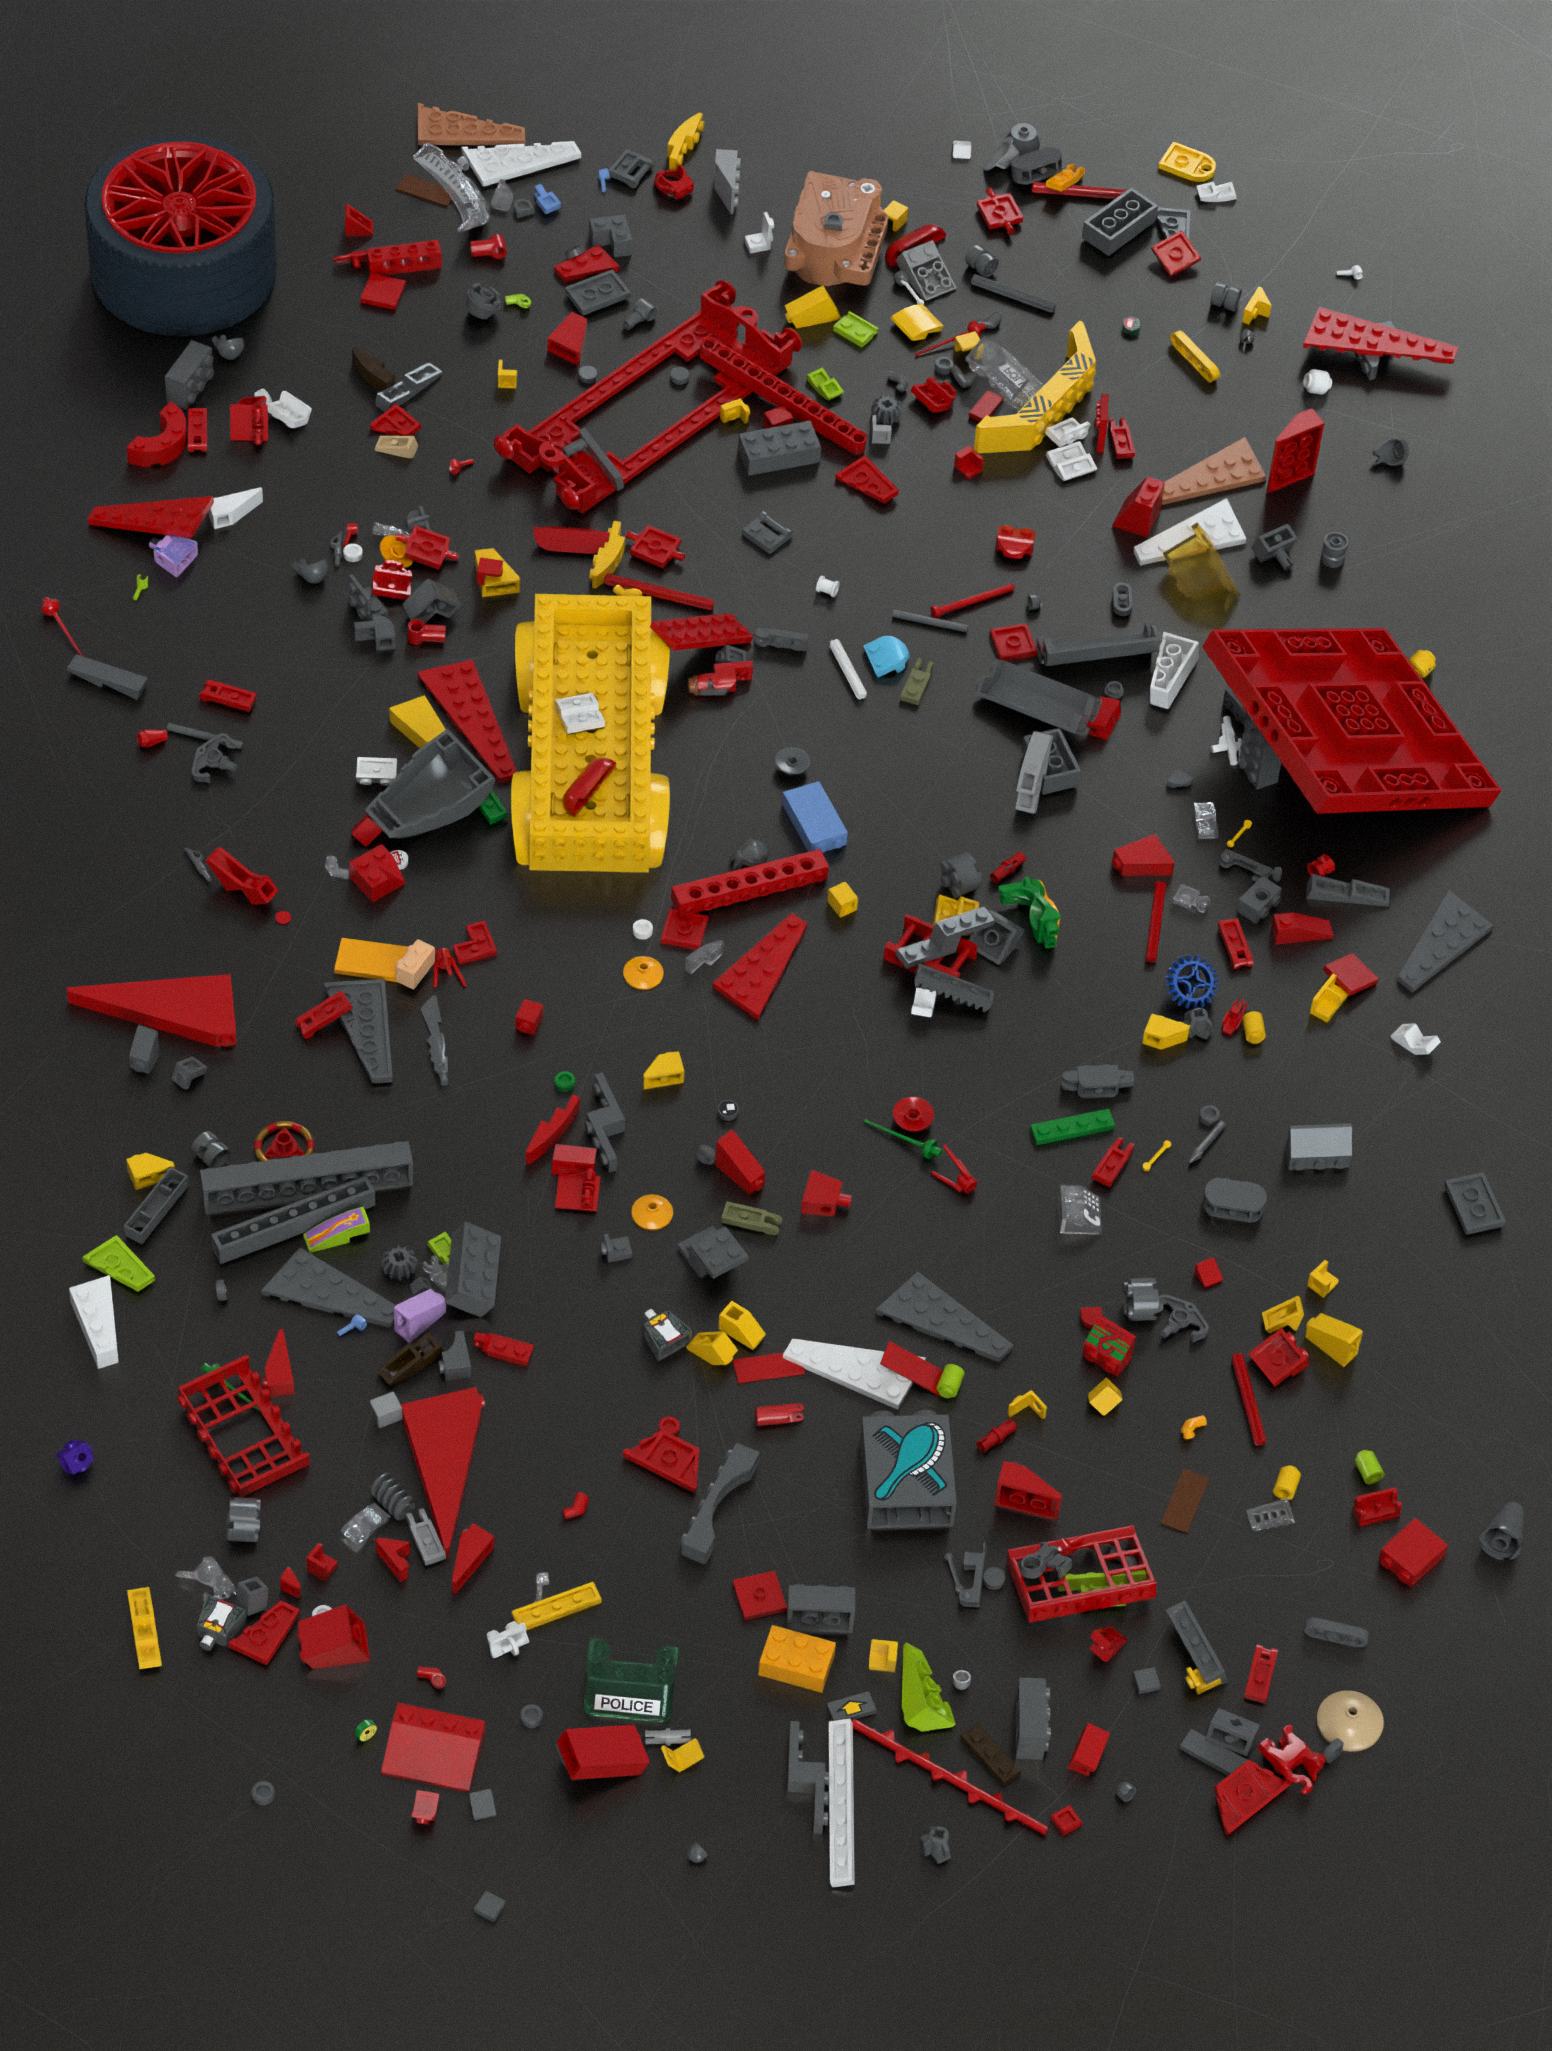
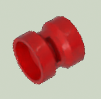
[1307,854,1335,877]

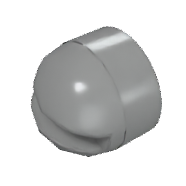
[953,1670,971,1690]

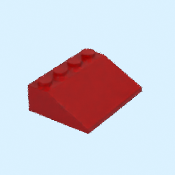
[1266,408,1324,493]
[381,1703,486,1793]

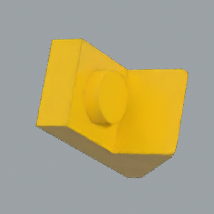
[1242,287,1271,324]
[1262,1296,1304,1333]

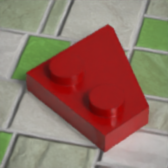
[369,404,421,436]

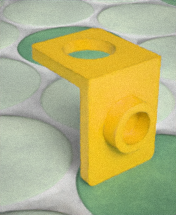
[1008,1390,1047,1419]
[661,1738,704,1772]

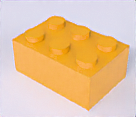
[758,1625,836,1693]

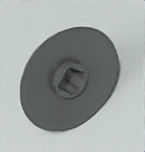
[775,747,810,776]

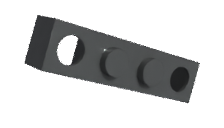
[124,1167,189,1244]

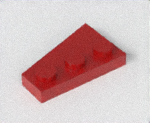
[228,1601,300,1665]

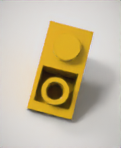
[1142,1014,1190,1050]
[719,1301,766,1350]

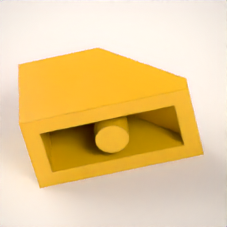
[643,1051,684,1089]
[126,1153,175,1190]
[686,1331,738,1365]

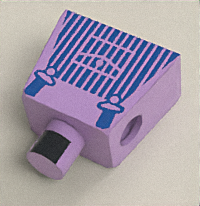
[149,535,198,577]

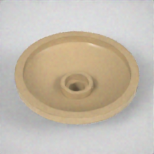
[1317,1691,1384,1751]

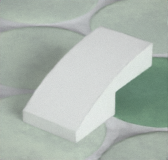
[1197,181,1236,202]

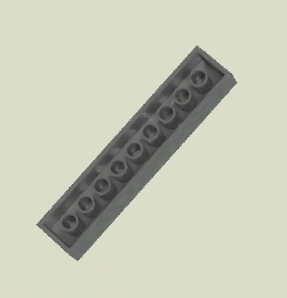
[200,1141,413,1214]

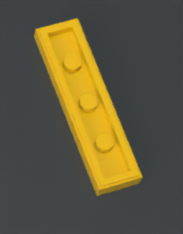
[511,1582,602,1630]

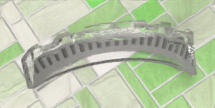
[413,143,490,232]

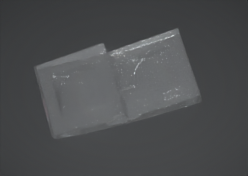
[1194,802,1218,839]
[685,940,724,974]
[341,1503,390,1544]

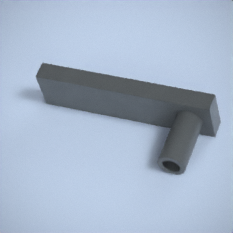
[562,428,624,491]

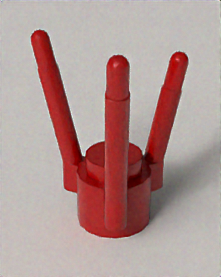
[433,948,467,988]
[931,1144,978,1193]

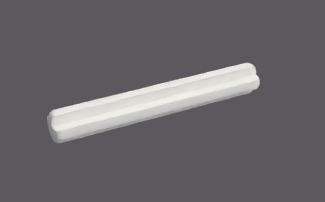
[830,639,867,699]

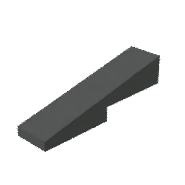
[375,362,442,412]
[67,654,147,700]
[1306,874,1390,907]

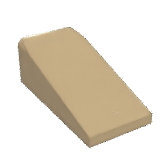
[375,436,418,458]

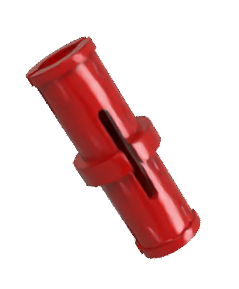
[990,851,1026,884]
[976,1418,1017,1453]

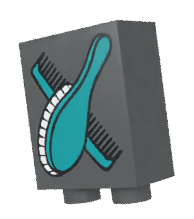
[860,1410,957,1529]

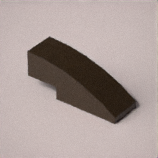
[352,347,396,392]
[376,1332,445,1386]

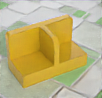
[1310,974,1348,1022]

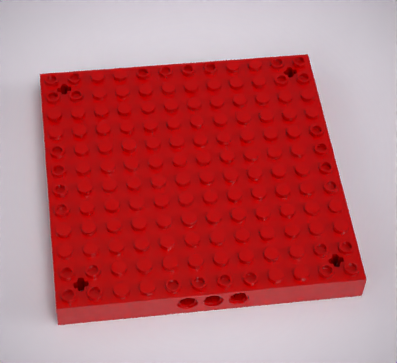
[1202,628,1502,814]

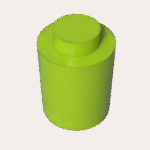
[937,1364,965,1398]
[1354,1450,1385,1484]

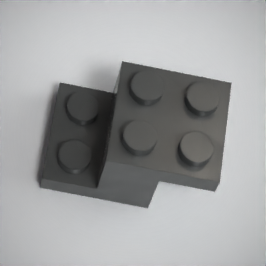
[677,1226,748,1279]

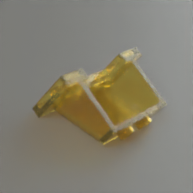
[1163,522,1241,602]

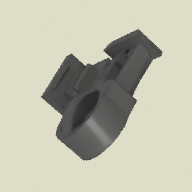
[1021,1542,1072,1578]

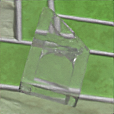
[491,179,514,212]

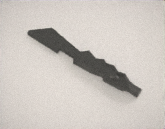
[420,995,449,1086]

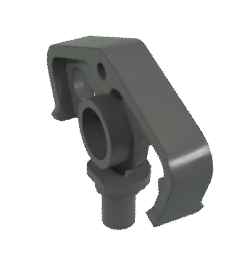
[192,733,238,783]
[1154,1294,1209,1343]

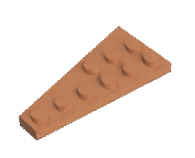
[418,103,525,145]
[1162,437,1266,505]

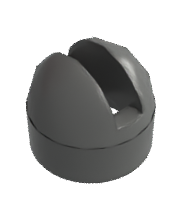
[1240,329,1256,344]
[1027,594,1042,610]
[1117,1782,1136,1802]
[688,1842,708,1863]

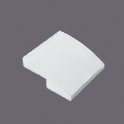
[1046,441,1097,481]
[555,693,605,734]

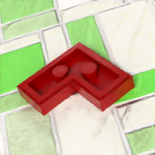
[453,921,497,965]

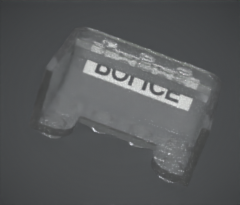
[965,336,1044,411]

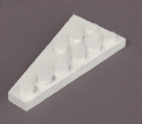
[462,141,581,187]
[1134,498,1246,565]
[783,1339,926,1410]

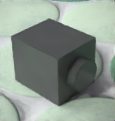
[236,1576,268,1616]

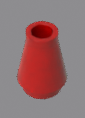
[137,729,168,748]

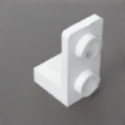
[745,212,774,253]

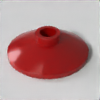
[893,1097,934,1132]

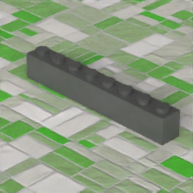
[211,1176,375,1264]

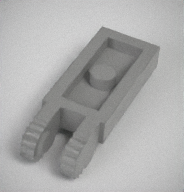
[405,1508,446,1566]

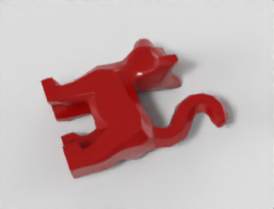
[1258,1724,1326,1795]

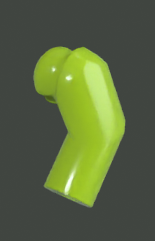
[505,294,531,308]

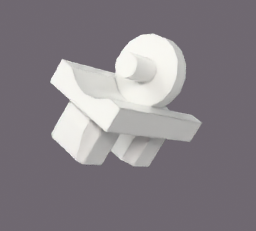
[487,1621,529,1658]

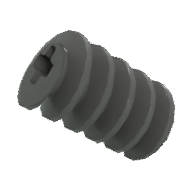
[370,1472,416,1520]

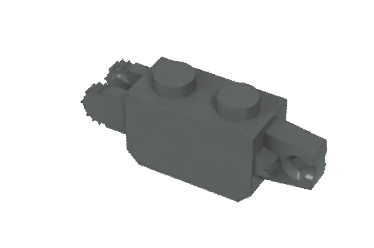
[1060,1064,1134,1098]

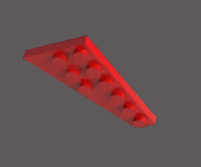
[87,496,214,538]
[713,913,807,1020]

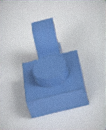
[534,184,561,214]

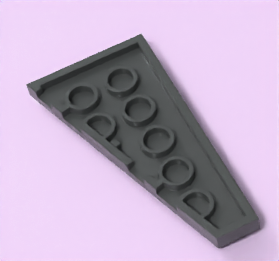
[324,979,393,1083]

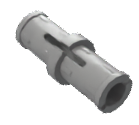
[645,1728,691,1746]

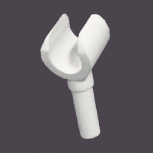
[1337,265,1363,280]

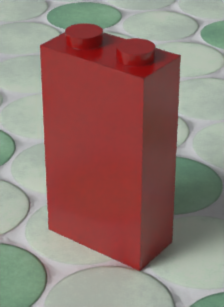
[557,1725,650,1780]

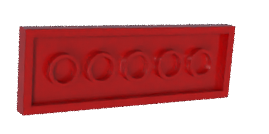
[650,613,754,651]

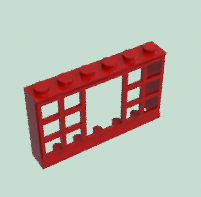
[177,1354,310,1498]
[1007,1525,1157,1623]

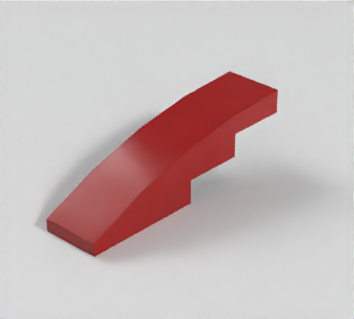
[526,1095,580,1165]

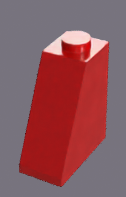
[547,312,587,365]
[1112,834,1175,876]
[715,1130,765,1195]

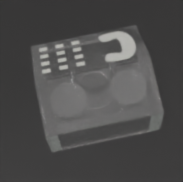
[1058,1185,1102,1234]

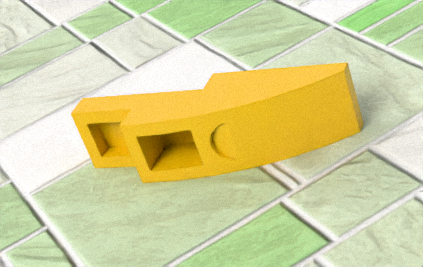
[667,113,705,170]
[589,521,625,589]

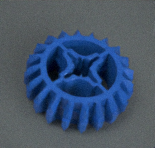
[1165,955,1219,1009]

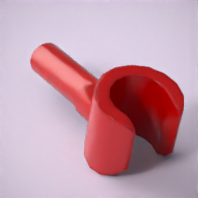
[449,459,474,474]
[343,523,358,547]
[1058,1535,1084,1556]

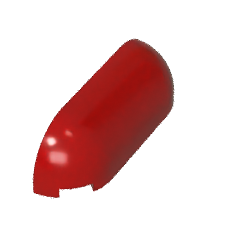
[885,224,946,267]
[534,526,609,554]
[562,757,616,817]

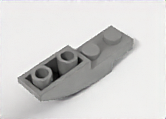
[1015,731,1053,814]

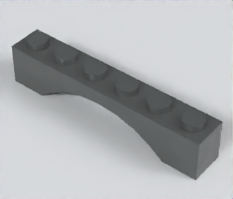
[680,1443,760,1564]

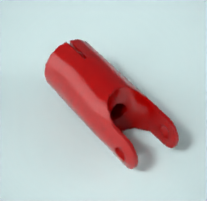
[755,1403,804,1426]

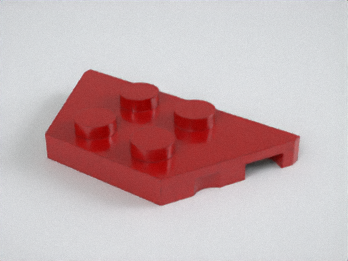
[623,1430,699,1493]
[1214,1760,1292,1835]

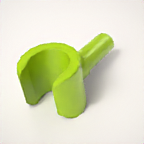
[133,574,148,600]

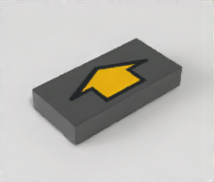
[827,1691,877,1721]

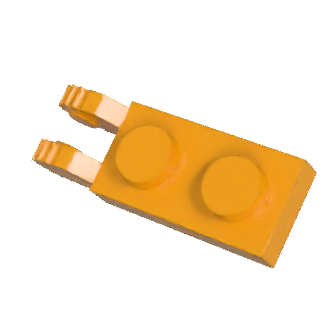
[1046,164,1085,192]

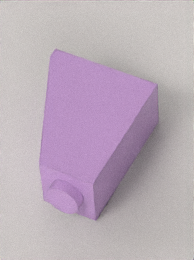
[394,1289,446,1343]

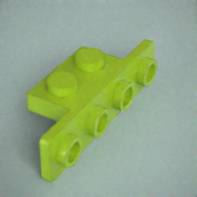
[1058,1570,1146,1607]

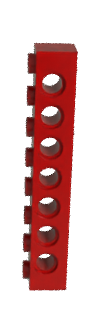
[671,849,829,917]

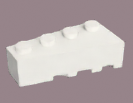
[1150,632,1199,709]
[69,1275,118,1369]

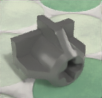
[405,506,431,534]
[1183,1008,1213,1039]
[920,1826,951,1864]

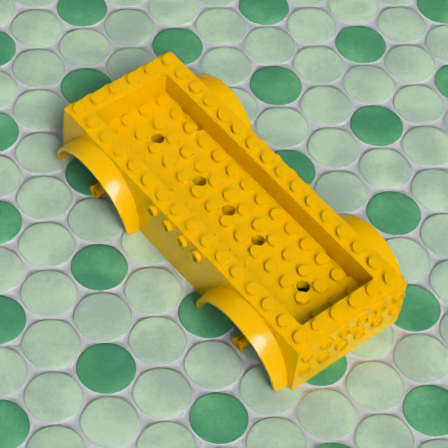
[511,594,670,873]

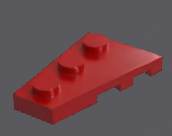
[554,245,620,282]
[1095,394,1109,453]
[835,456,899,504]

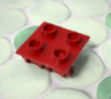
[230,404,268,445]
[555,1168,601,1212]

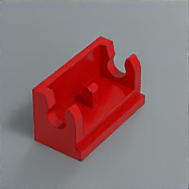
[1086,696,1121,740]
[552,1144,597,1175]
[1352,1487,1402,1527]
[1067,1723,1110,1776]

